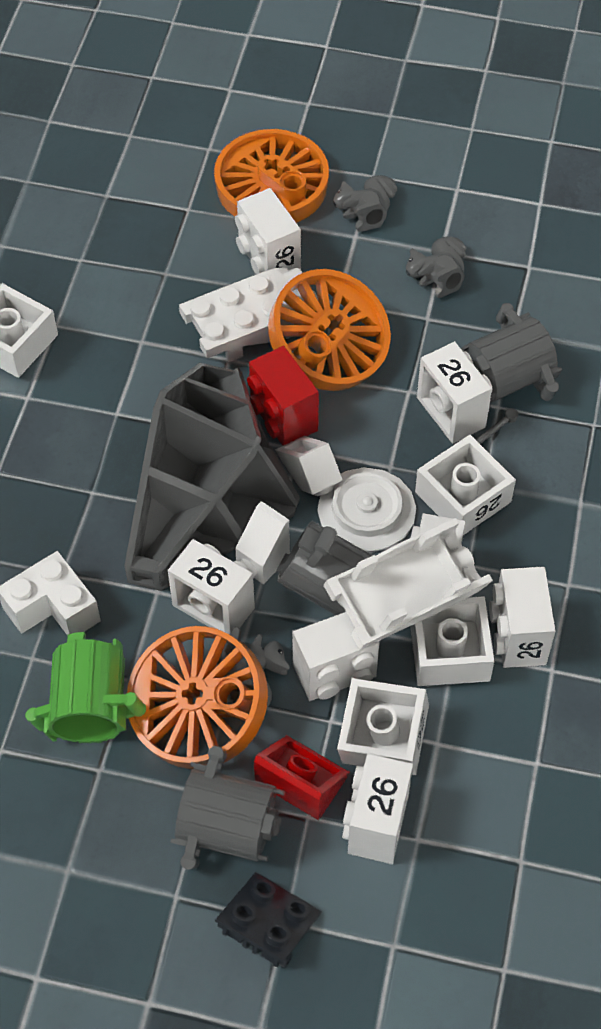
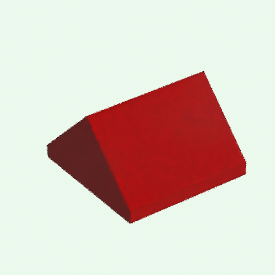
[254,735,350,821]

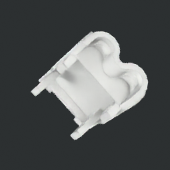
[179,268,318,362]
[323,518,493,650]

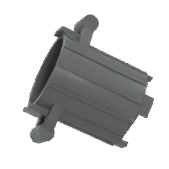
[460,303,562,403]
[276,521,373,615]
[170,746,285,870]

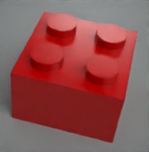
[247,345,319,446]

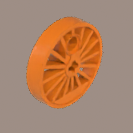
[214,129,329,223]
[268,269,391,391]
[127,626,268,769]

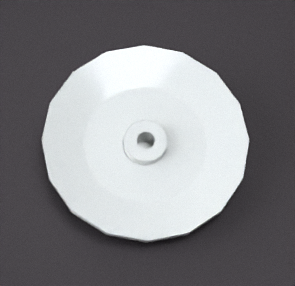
[317,467,416,553]

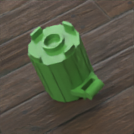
[25,632,147,743]

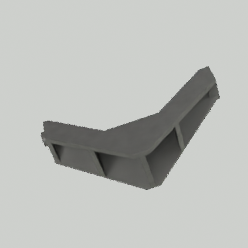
[124,363,300,591]

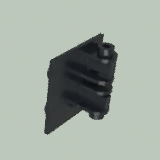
[215,872,322,968]

